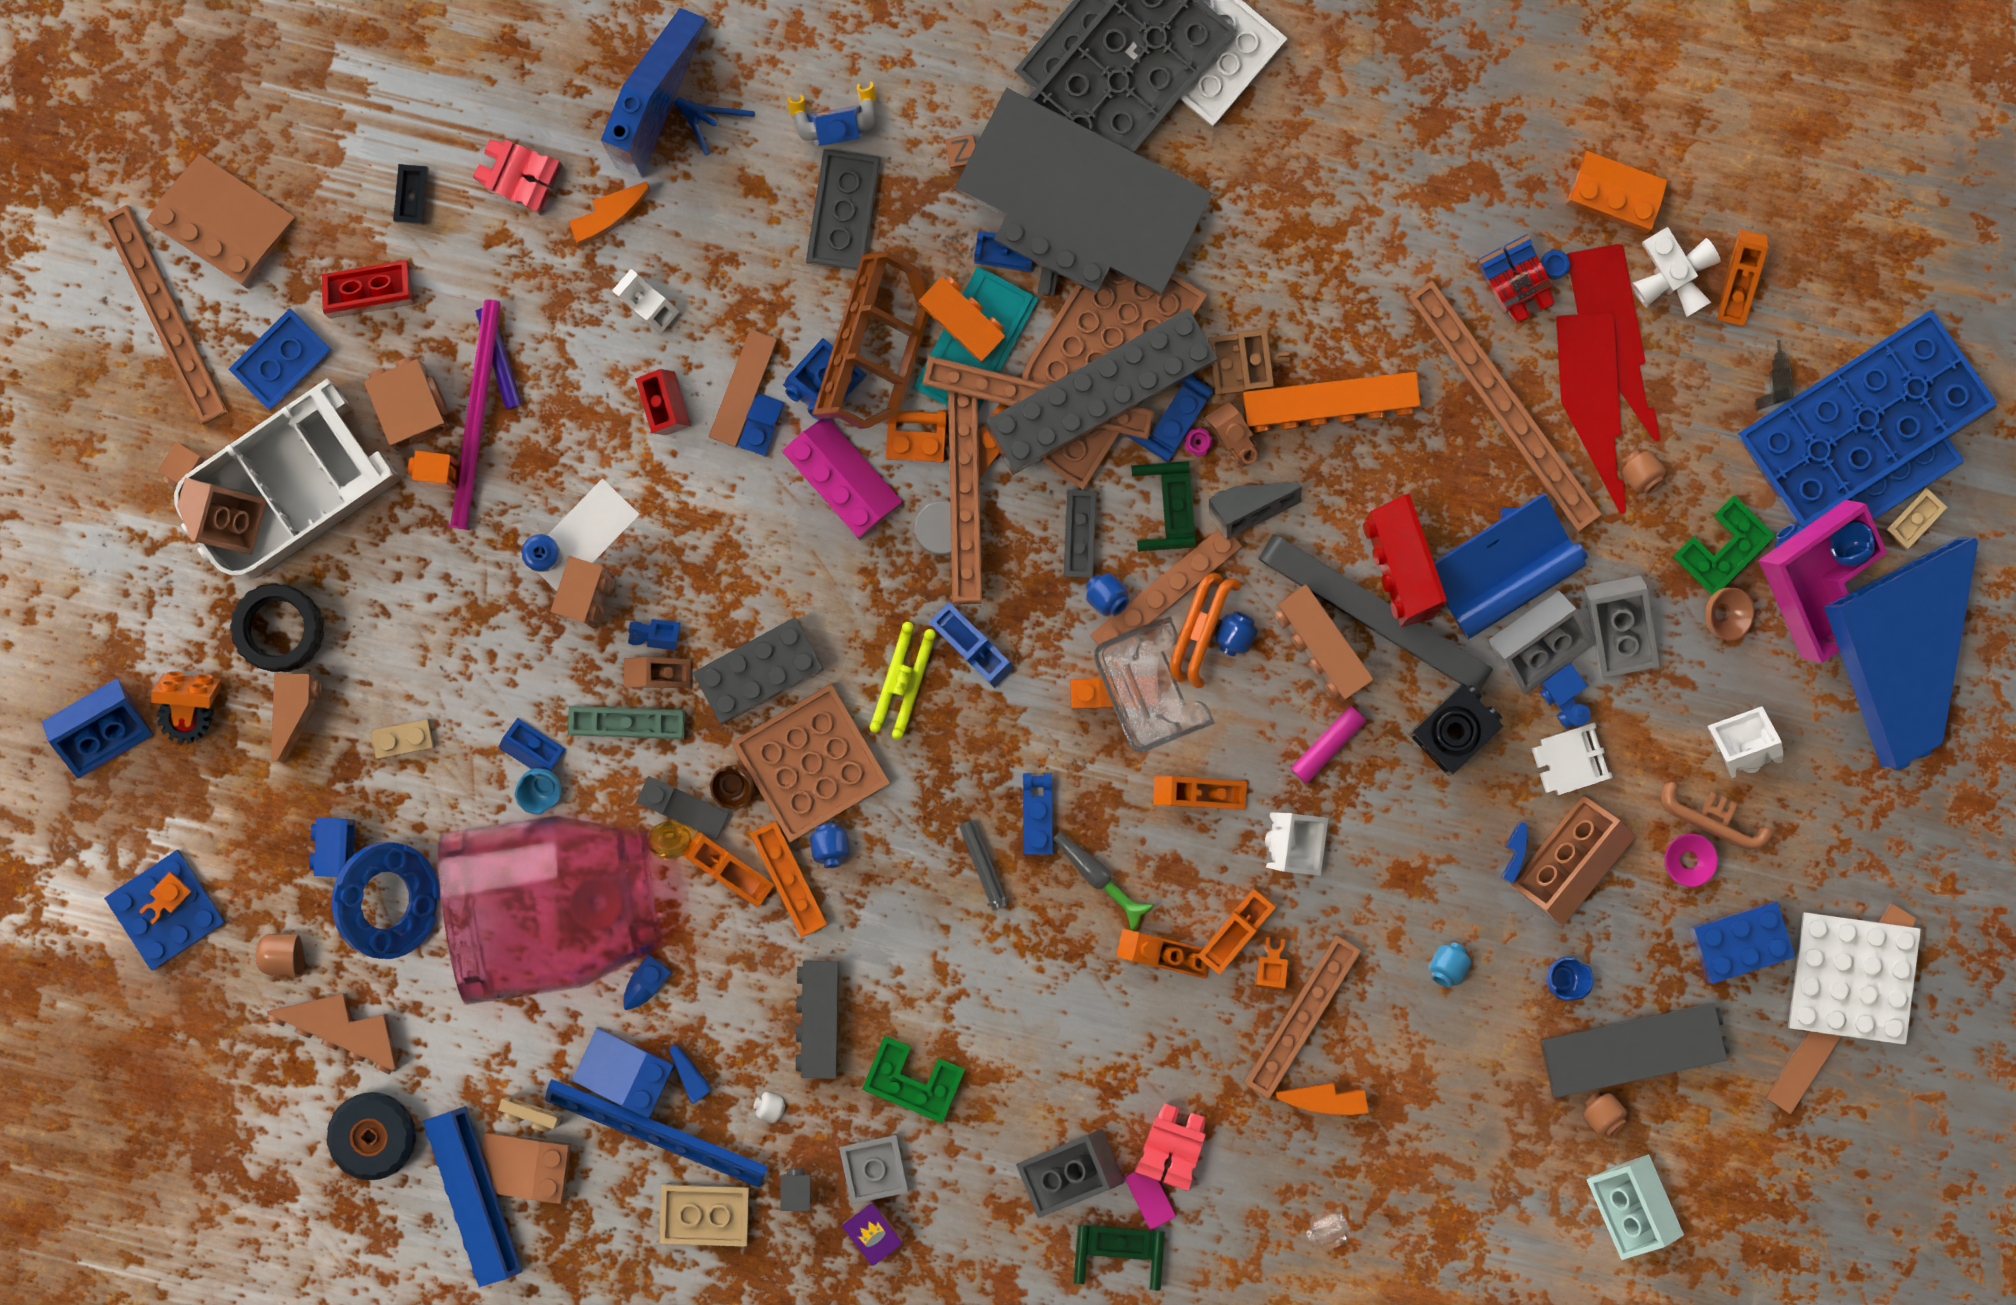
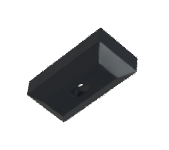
[393,164,429,225]

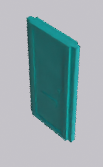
[912,266,1039,412]

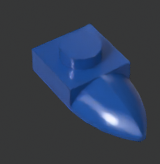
[623,954,672,1010]

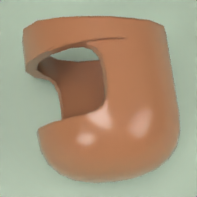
[255,934,305,978]

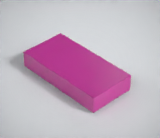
[1124,1172,1176,1230]

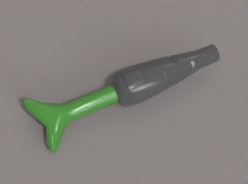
[1053,831,1154,931]

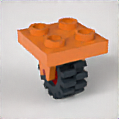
[151,671,221,744]

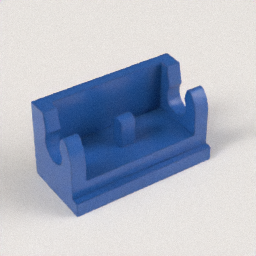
[974,231,1032,273]

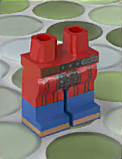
[1476,234,1555,324]

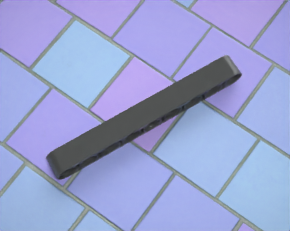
[1258,534,1493,692]

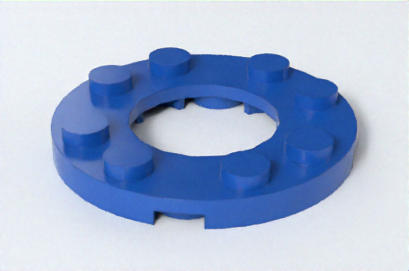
[332,842,440,959]

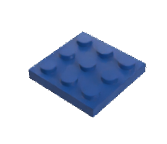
[104,850,226,971]

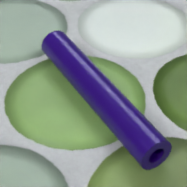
[475,308,522,410]

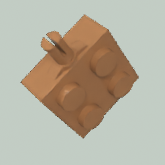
[1208,329,1290,396]

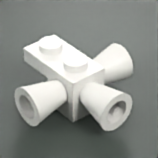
[1631,227,1721,317]

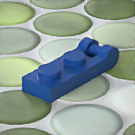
[1023,773,1053,855]

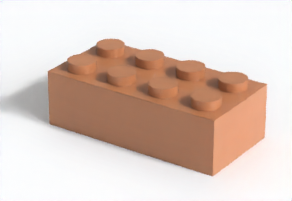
[550,556,616,629]
[1274,584,1374,702]

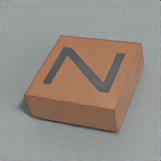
[945,134,975,169]

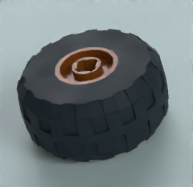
[326,1092,416,1180]

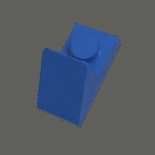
[738,393,785,457]

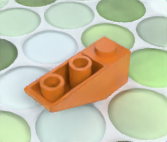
[1116,929,1209,979]

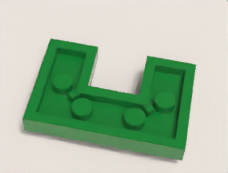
[1672,495,1775,596]
[862,1035,965,1123]

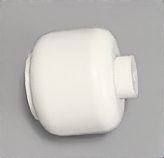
[754,1092,785,1123]

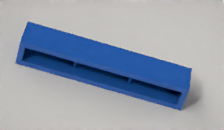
[423,1106,522,1288]

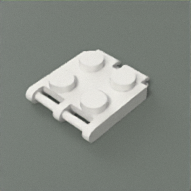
[1532,722,1613,795]

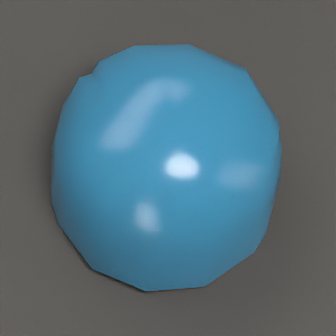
[514,768,562,815]

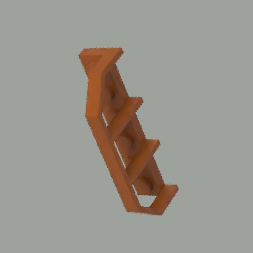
[812,251,929,429]

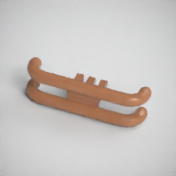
[1661,782,1773,850]

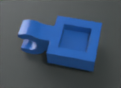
[628,619,680,651]

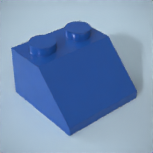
[309,818,355,877]

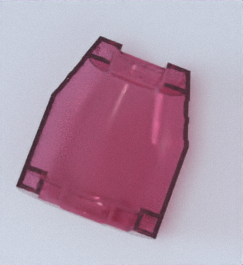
[438,815,664,1005]

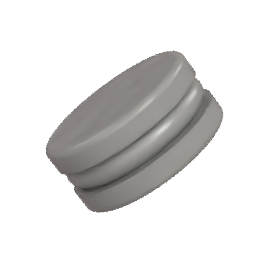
[914,501,951,556]

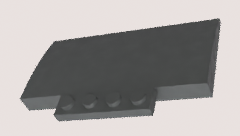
[1014,0,1237,153]
[954,87,1212,296]

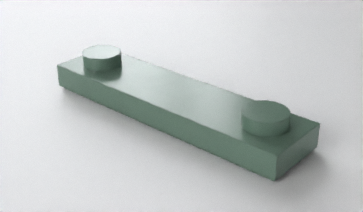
[568,706,686,739]

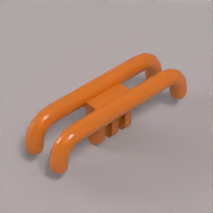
[1170,573,1241,688]

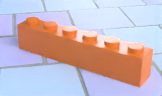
[1242,372,1420,433]

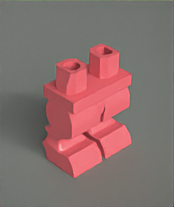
[473,139,563,216]
[1134,1104,1206,1191]

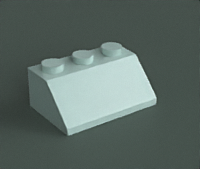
[1586,1154,1684,1260]

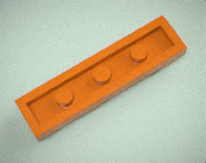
[750,821,828,938]

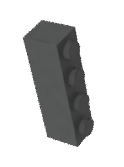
[796,960,839,1079]

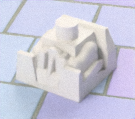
[1708,706,1783,778]
[1265,812,1328,876]

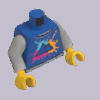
[787,82,877,146]

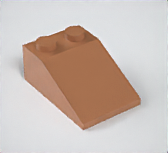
[271,673,322,763]
[482,1132,572,1204]

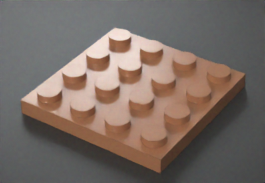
[731,684,890,842]

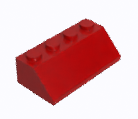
[1363,493,1447,627]

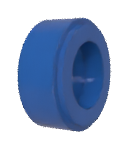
[1540,250,1570,280]

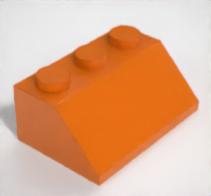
[1566,150,1667,235]

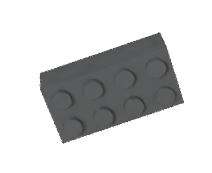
[692,617,824,725]

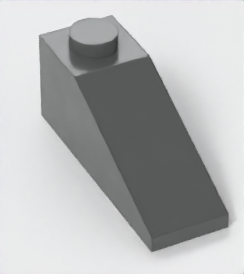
[1209,483,1302,540]

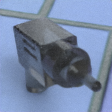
[1755,340,1794,411]

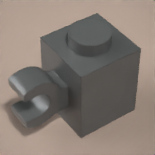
[780,1168,811,1211]

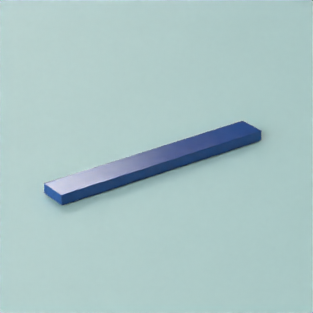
[545,1079,768,1187]

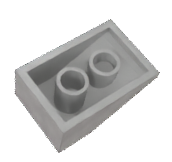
[1584,575,1660,678]

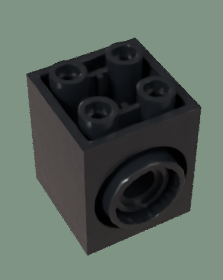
[1408,684,1504,776]

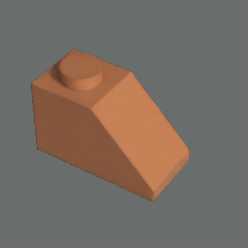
[624,657,691,688]

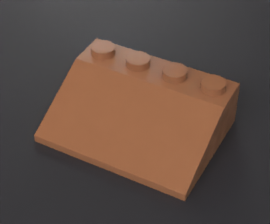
[146,153,296,289]

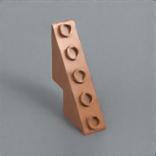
[267,993,399,1074]

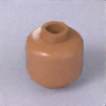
[1622,451,1666,494]
[1583,1092,1627,1137]

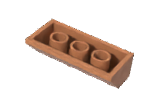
[1510,795,1636,926]

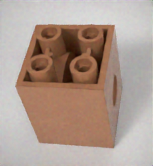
[363,357,451,451]

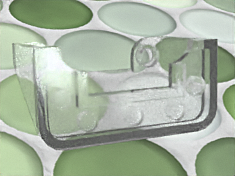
[1094,616,1215,753]

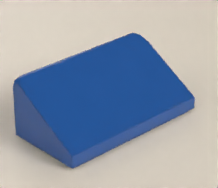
[499,718,566,772]

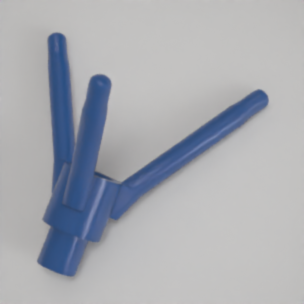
[674,97,755,156]

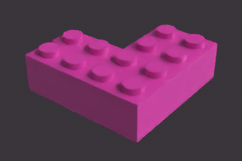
[1759,500,1887,663]

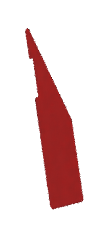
[1567,244,1660,441]
[1556,313,1626,514]

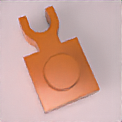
[139,872,192,925]
[1255,937,1288,990]

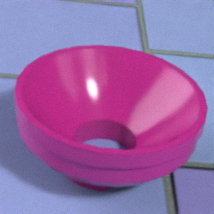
[1664,834,1718,887]

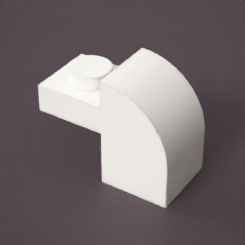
[612,269,679,334]

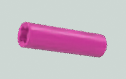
[1290,706,1367,784]

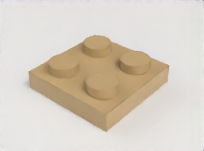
[498,1097,563,1132]

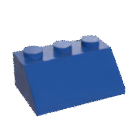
[42,678,153,779]

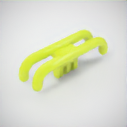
[870,622,936,740]

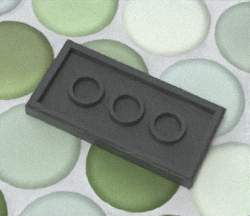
[806,149,881,271]

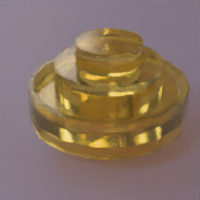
[648,821,692,859]

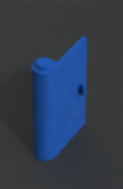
[1434,493,1588,640]

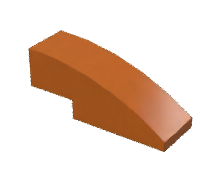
[569,181,651,247]
[682,831,775,908]
[1197,886,1277,975]
[1275,1082,1369,1115]

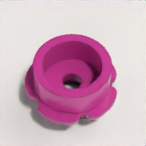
[1184,428,1213,457]

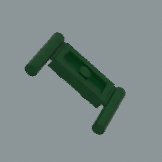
[1131,461,1196,552]
[1073,1225,1165,1291]

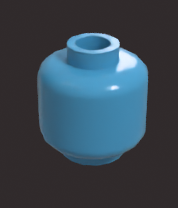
[1429,943,1472,988]

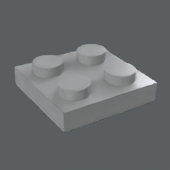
[839,1134,909,1205]

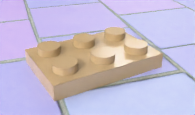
[659,1184,749,1246]

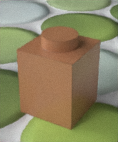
[158,441,205,488]

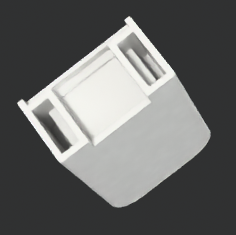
[174,378,401,579]

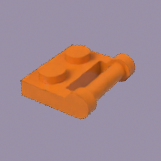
[886,410,947,463]

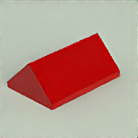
[322,260,415,319]

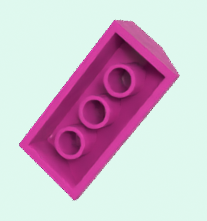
[782,419,902,540]

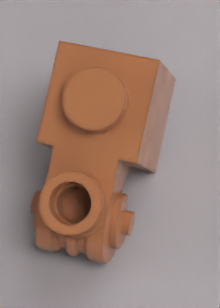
[1205,401,1259,467]

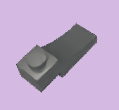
[636,776,729,839]

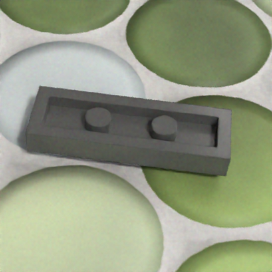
[1064,490,1096,578]

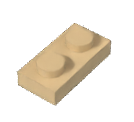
[1885,488,1948,550]
[370,719,434,759]

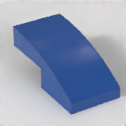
[1500,821,1527,884]

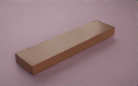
[708,329,777,448]

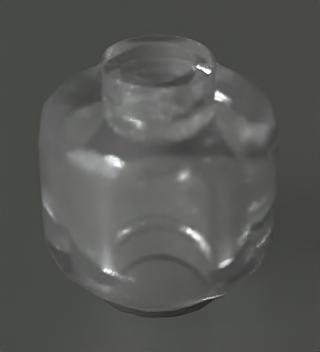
[1306,1208,1351,1252]

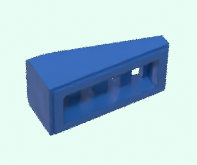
[669,1044,712,1104]

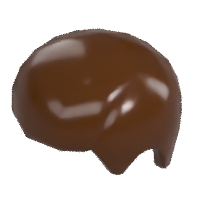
[709,765,754,810]

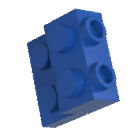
[783,338,867,422]

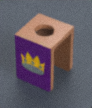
[841,1200,903,1266]

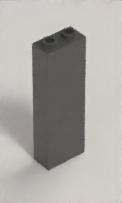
[1540,1003,1730,1098]

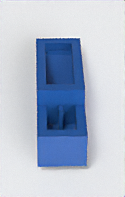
[929,602,1015,688]

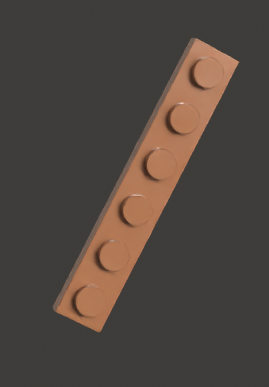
[1090,529,1242,658]
[1244,935,1361,1099]

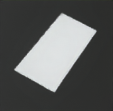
[534,478,640,591]

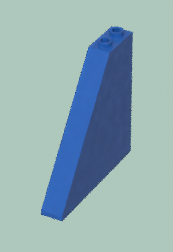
[601,8,707,178]
[1824,537,1978,770]

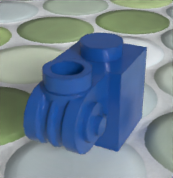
[1539,663,1590,729]

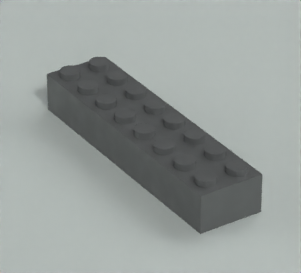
[984,308,1218,475]

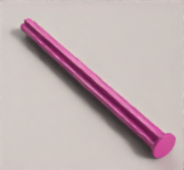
[447,299,501,530]

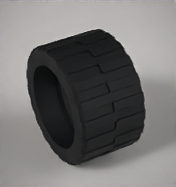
[230,583,324,673]

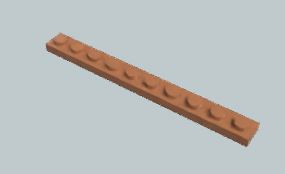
[1408,280,1602,532]

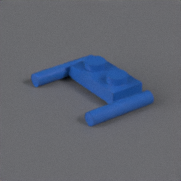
[1123,376,1214,462]

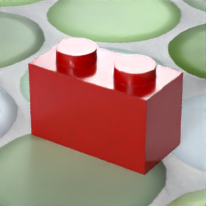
[635,369,691,435]

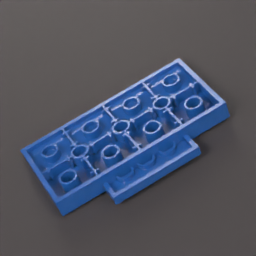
[1737,309,1998,528]

